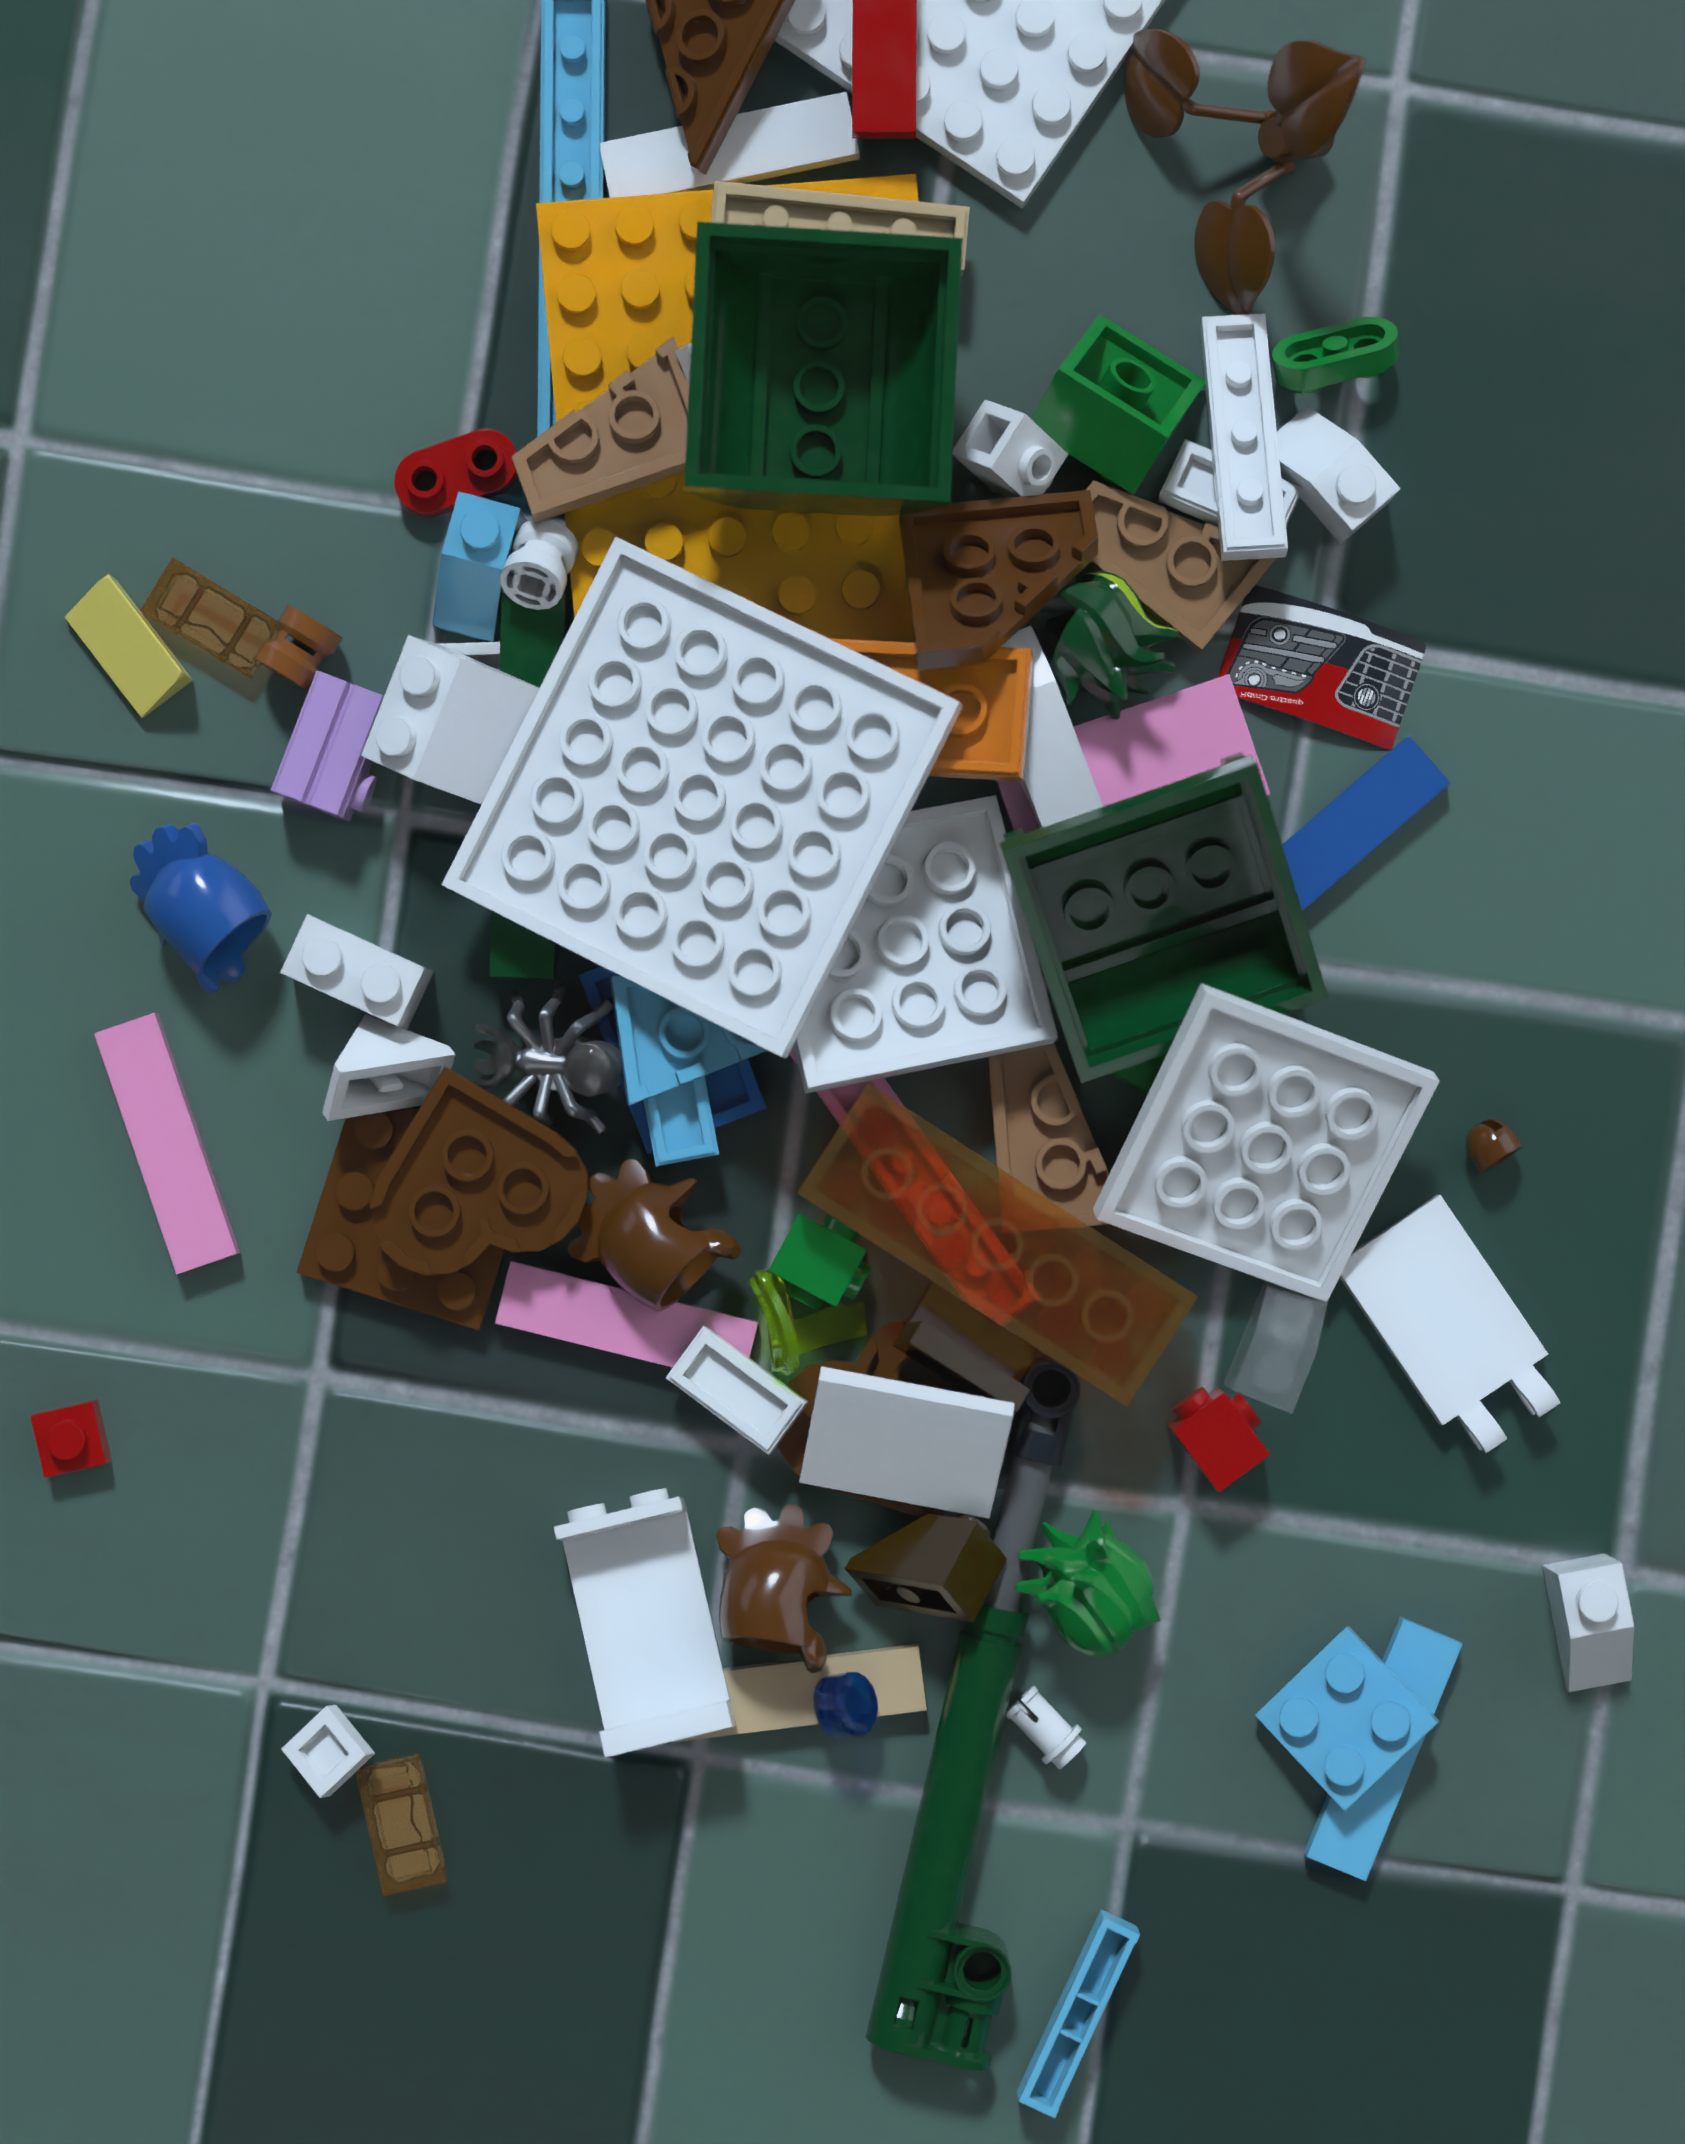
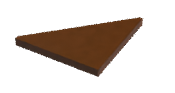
[646,0,795,175]

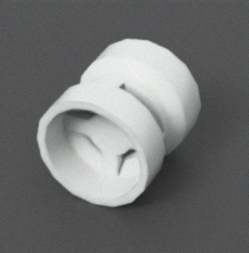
[500,519,578,610]

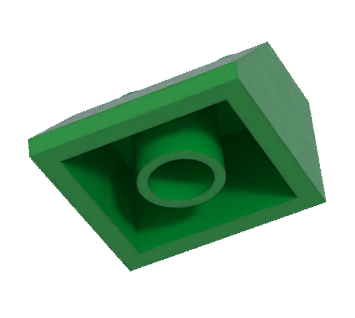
[1030,314,1205,495]

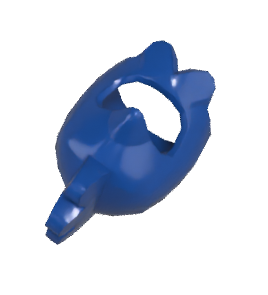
[129,823,272,994]

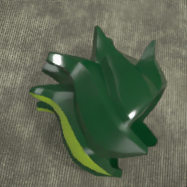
[1045,571,1178,720]

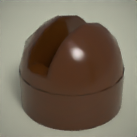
[1466,1119,1523,1174]

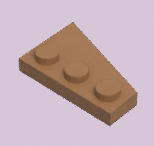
[511,336,689,523]
[1086,480,1277,653]
[988,1043,1109,1233]

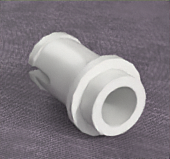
[1006,1686,1086,1770]

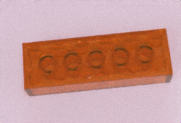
[797,1084,1198,1407]

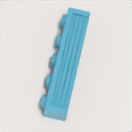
[1017,1910,1140,2118]

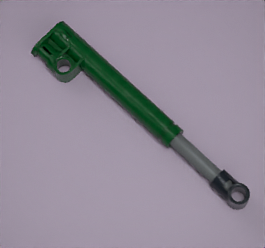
[866,1356,1080,2071]

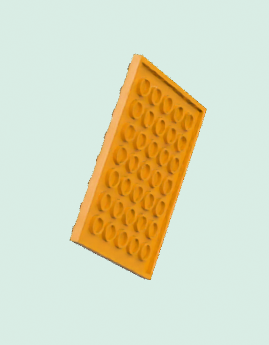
[536,174,919,643]

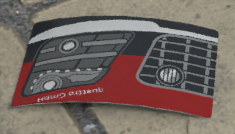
[1217,585,1426,750]

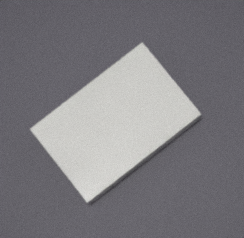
[799,1366,1014,1519]

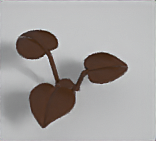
[1124,29,1366,315]

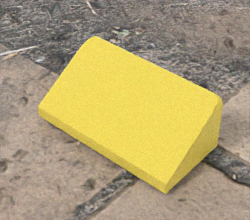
[65,574,193,718]

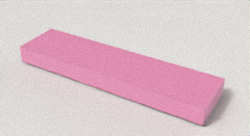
[94,1013,241,1274]
[495,1261,759,1367]

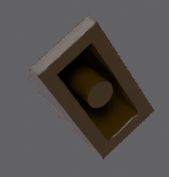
[845,1514,1007,1623]

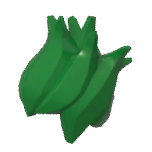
[1014,1510,1161,1659]

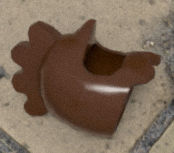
[568,1159,741,1311]
[716,1504,852,1673]

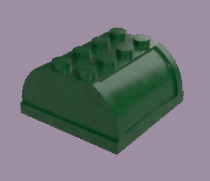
[684,221,963,517]
[999,752,1329,1083]

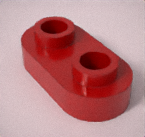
[394,429,518,518]

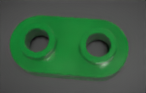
[1272,317,1400,394]

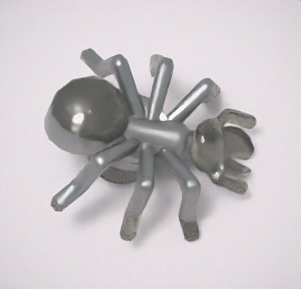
[472,983,624,1135]

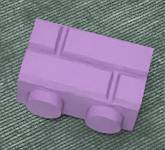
[271,671,384,822]

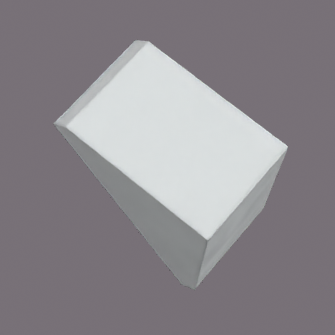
[322,1014,455,1121]

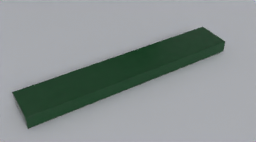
[489,593,567,979]

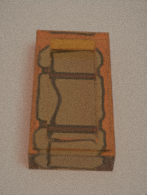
[140,558,280,680]
[355,1753,448,1896]

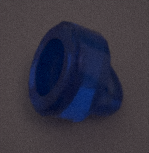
[813,1672,878,1738]

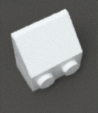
[361,635,540,805]

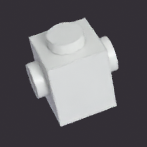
[952,400,1068,498]

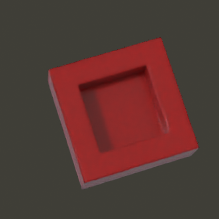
[30,1399,112,1478]

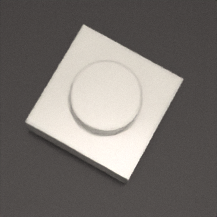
[281,1705,375,1798]

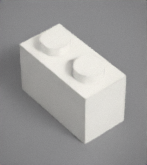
[280,914,434,1029]

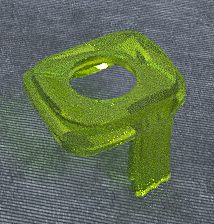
[747,1268,867,1376]

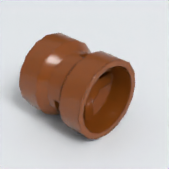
[255,605,343,692]

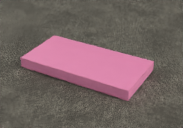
[995,674,1270,834]

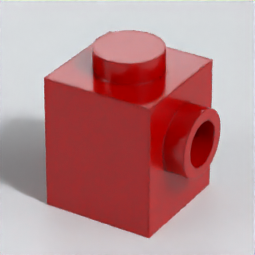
[1167,1387,1271,1493]

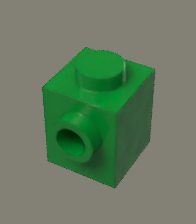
[768,1212,872,1311]

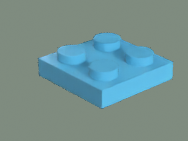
[1255,1626,1440,1811]

